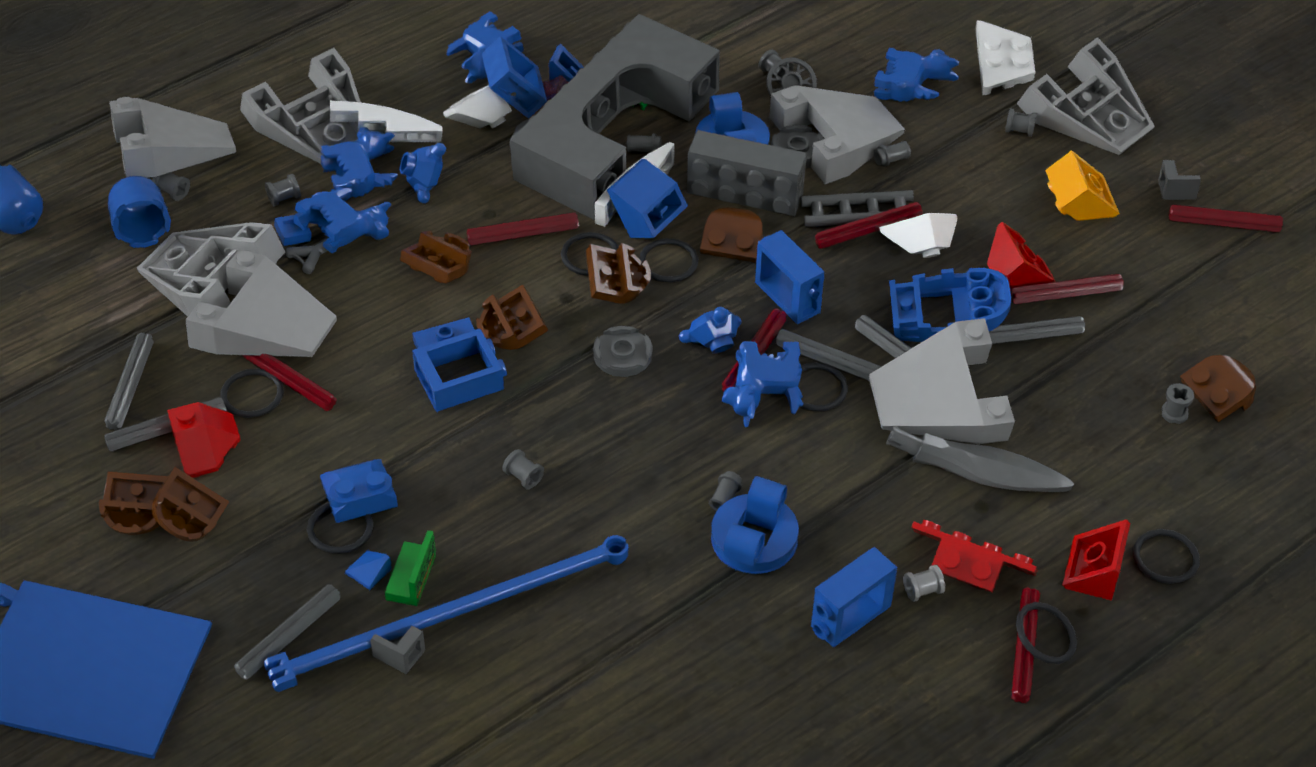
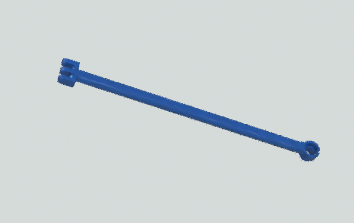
[263,535,628,692]

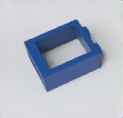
[482,36,547,119]
[755,230,824,324]
[412,328,507,412]
[811,547,897,648]

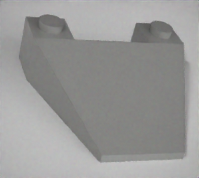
[1017,37,1155,155]
[240,48,360,164]
[769,85,905,184]
[109,97,236,178]
[137,222,285,316]
[186,249,337,357]
[869,318,1015,444]

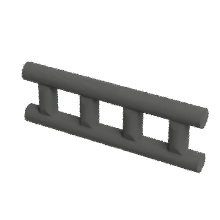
[801,190,914,227]

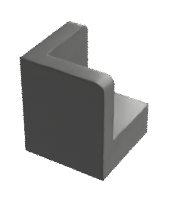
[1158,160,1201,200]
[370,626,425,674]

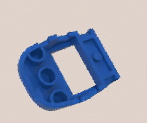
[889,268,1011,342]

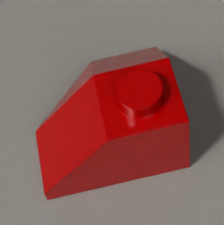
[987,222,1056,292]
[167,402,241,478]

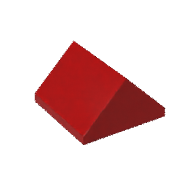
[1062,519,1131,601]

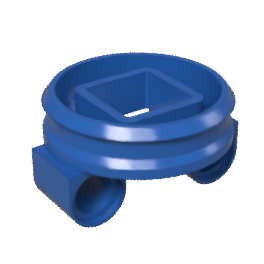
[695,92,770,145]
[711,476,799,574]

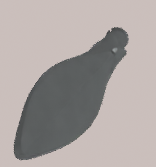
[886,426,1074,492]

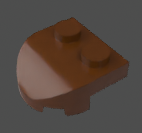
[700,207,763,263]
[400,231,472,284]
[586,243,651,304]
[476,284,549,350]
[1180,355,1256,422]
[152,467,229,542]
[99,472,168,535]

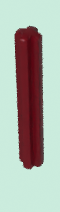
[815,202,923,249]
[1169,204,1283,232]
[466,212,579,245]
[1011,274,1124,304]
[722,308,787,392]
[242,354,337,411]
[1011,587,1040,703]

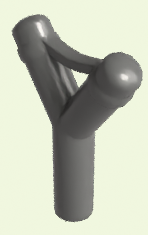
[285,238,328,274]

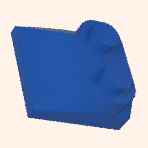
[320,459,398,523]

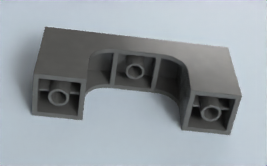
[510,14,720,220]

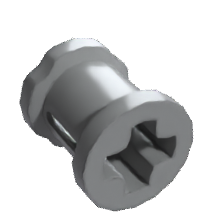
[903,565,945,602]

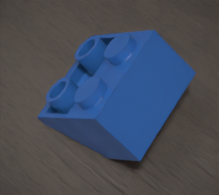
[607,159,688,238]

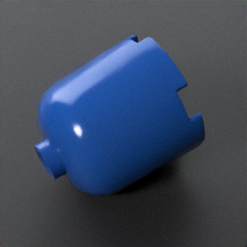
[0,164,43,235]
[108,176,171,248]

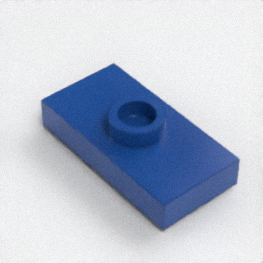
[412,317,475,348]

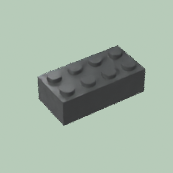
[687,130,807,216]

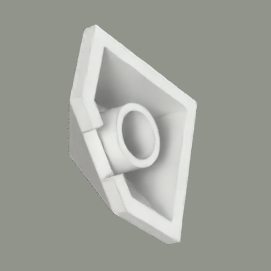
[443,85,512,128]
[880,213,957,258]

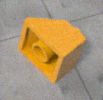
[1045,150,1120,221]

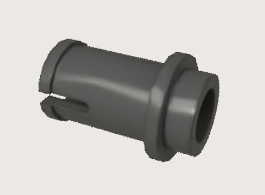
[627,133,662,152]
[874,141,911,167]
[709,471,742,511]

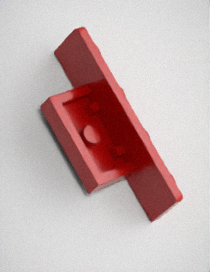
[911,520,1038,593]

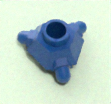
[400,143,446,204]
[679,307,741,354]

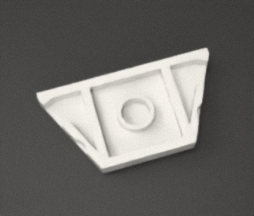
[976,21,1035,95]

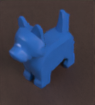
[446,11,524,83]
[874,48,960,102]
[321,127,398,201]
[294,187,391,254]
[722,341,804,428]

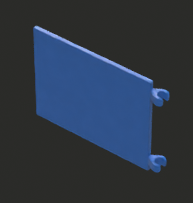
[0,580,212,759]

